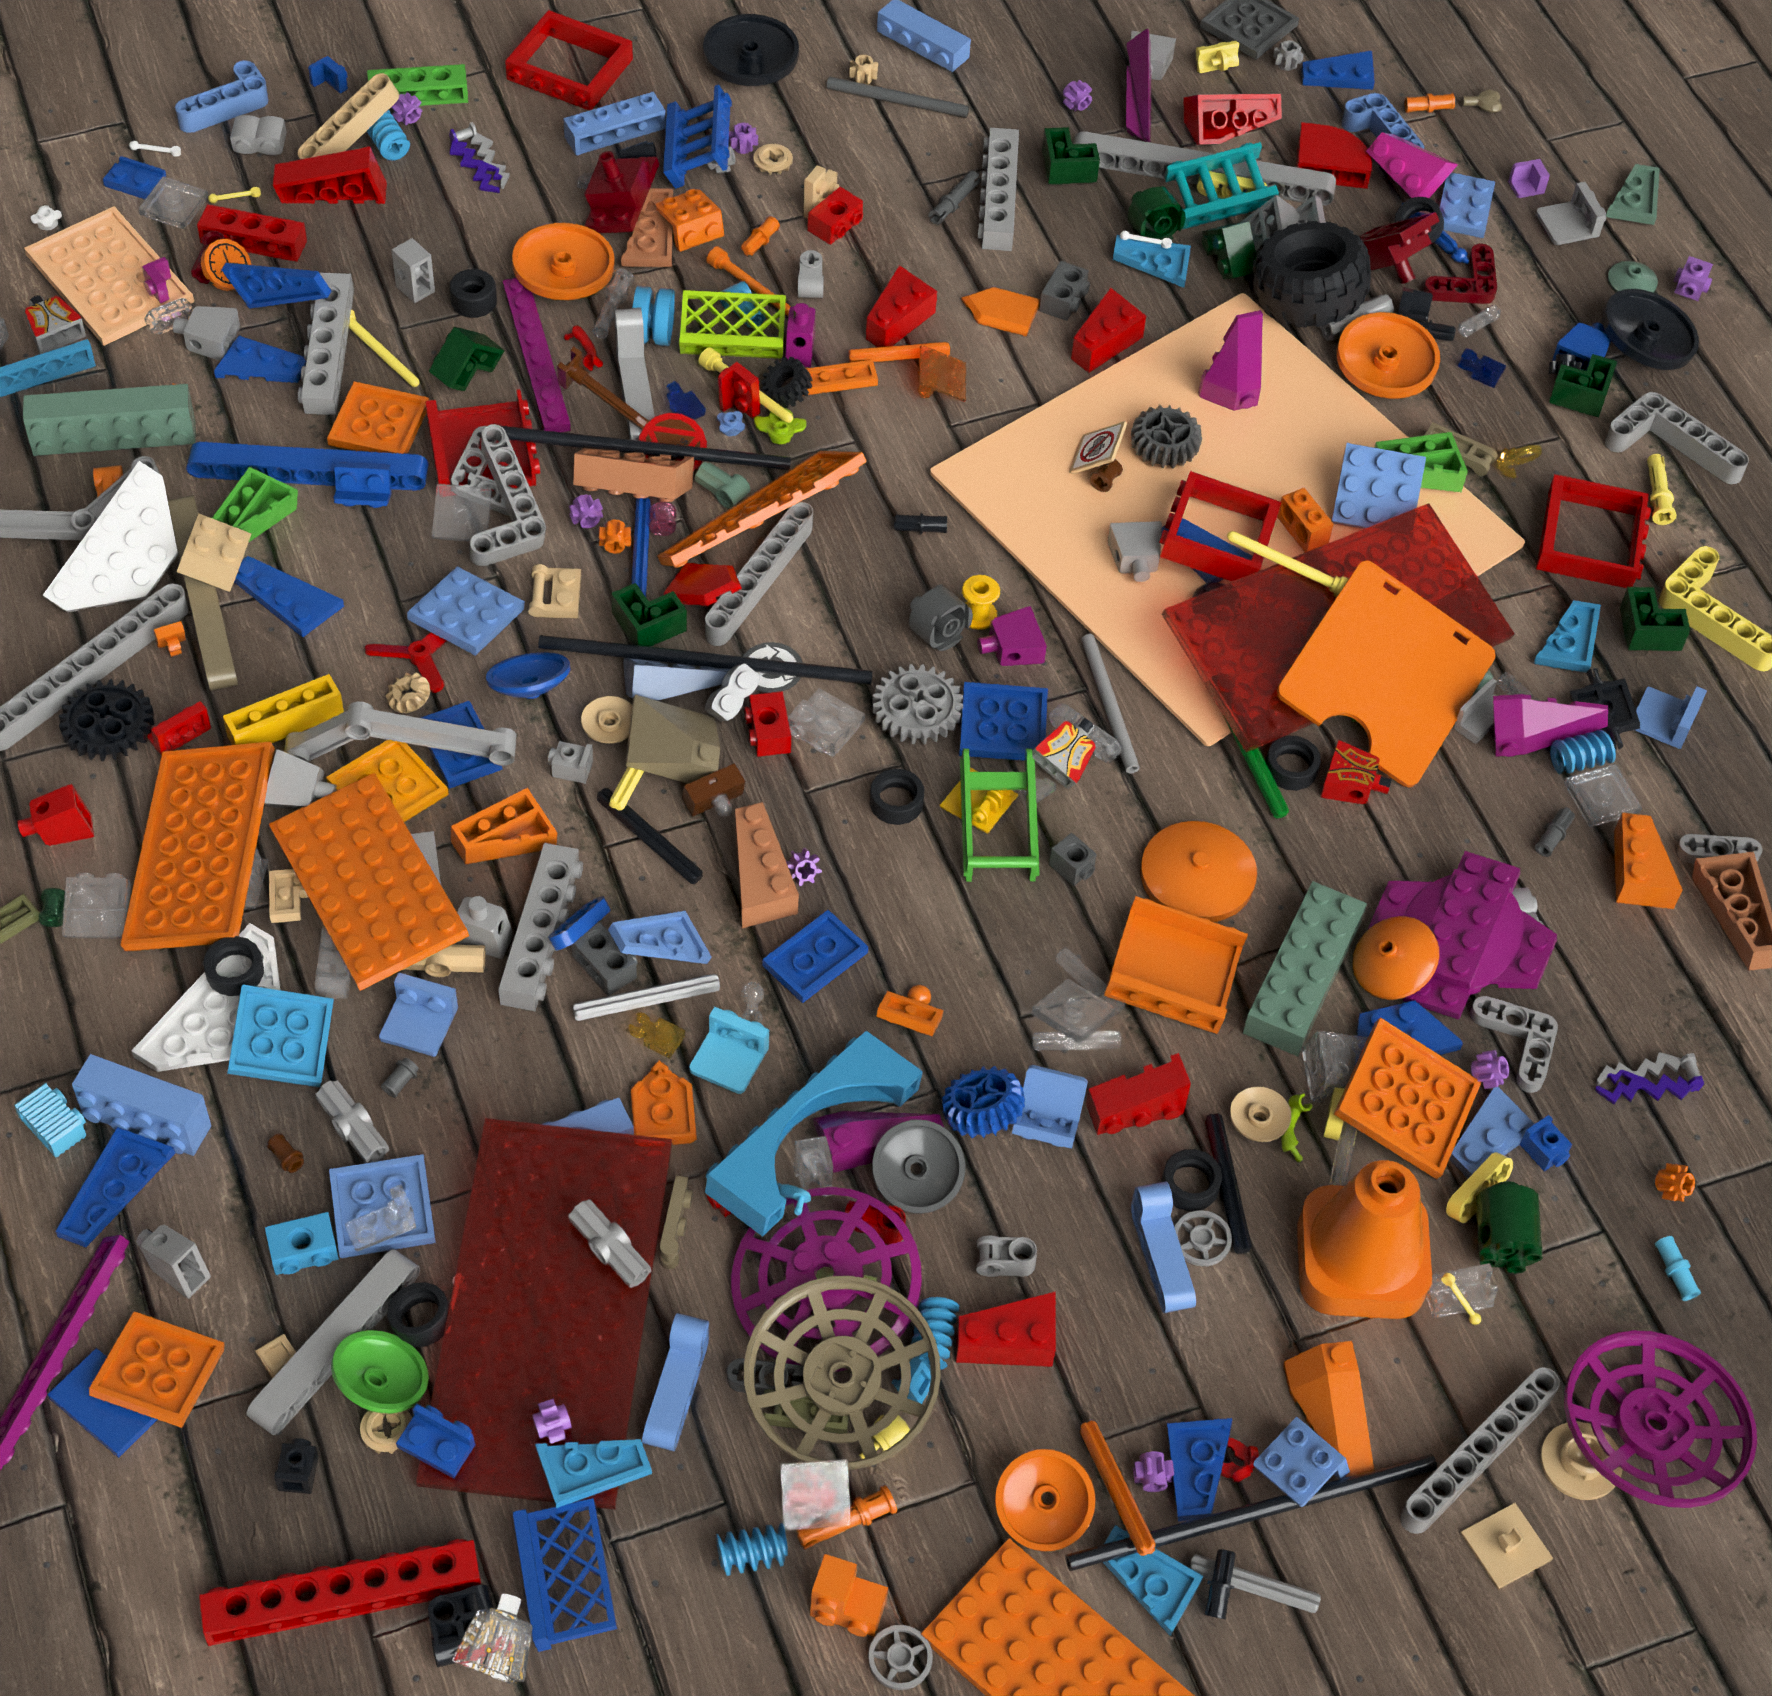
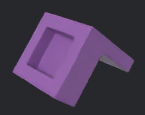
[1508,159,1550,198]

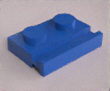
[103,156,166,200]

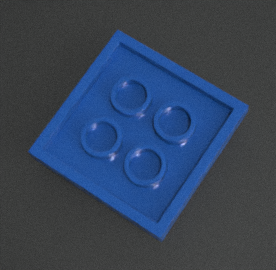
[959,682,1048,761]

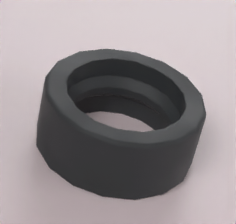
[1395,197,1444,243]
[1265,735,1321,791]
[870,769,925,825]
[203,936,264,996]
[1161,1149,1222,1211]
[387,1282,453,1347]

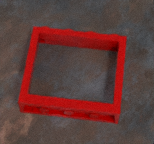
[505,10,633,111]
[1159,471,1282,589]
[1536,474,1651,588]

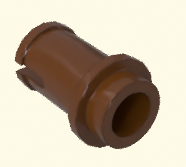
[267,1133,304,1173]

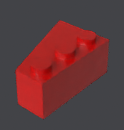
[866,265,937,347]
[1071,288,1147,373]
[1086,1053,1191,1135]
[956,1291,1056,1367]

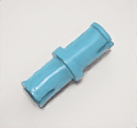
[1655,1236,1701,1301]

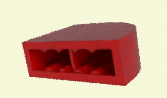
[1296,122,1372,189]

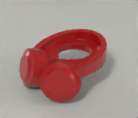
[1221,1437,1259,1482]

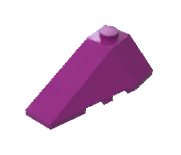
[1198,310,1263,411]
[1493,694,1608,757]
[813,1111,944,1174]

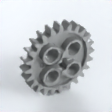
[872,664,964,744]

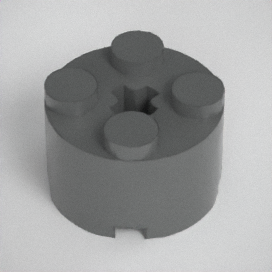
[909,584,973,651]

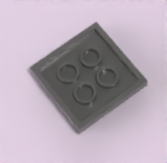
[1200,0,1299,60]

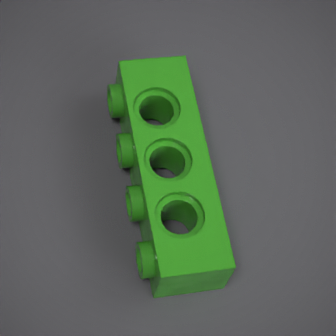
[367,64,469,106]

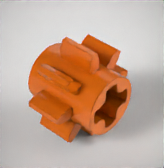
[599,520,631,554]
[1655,1163,1695,1202]

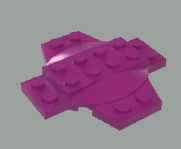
[1368,851,1557,1020]

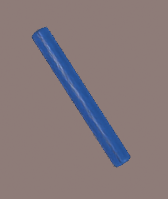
[632,498,651,597]

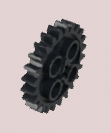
[59,679,155,761]

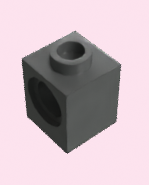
[1049,833,1097,886]

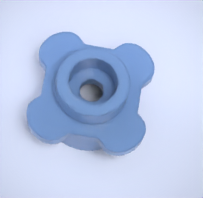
[717,411,745,436]

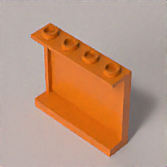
[1104,896,1248,1034]

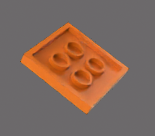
[327,381,429,454]
[89,1311,224,1428]

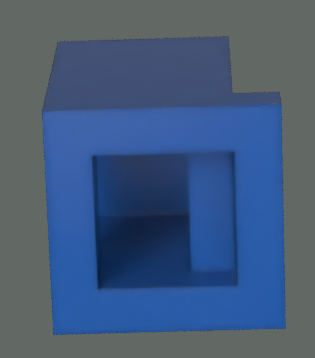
[1520,1115,1572,1171]

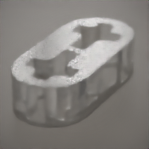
[145,298,194,334]

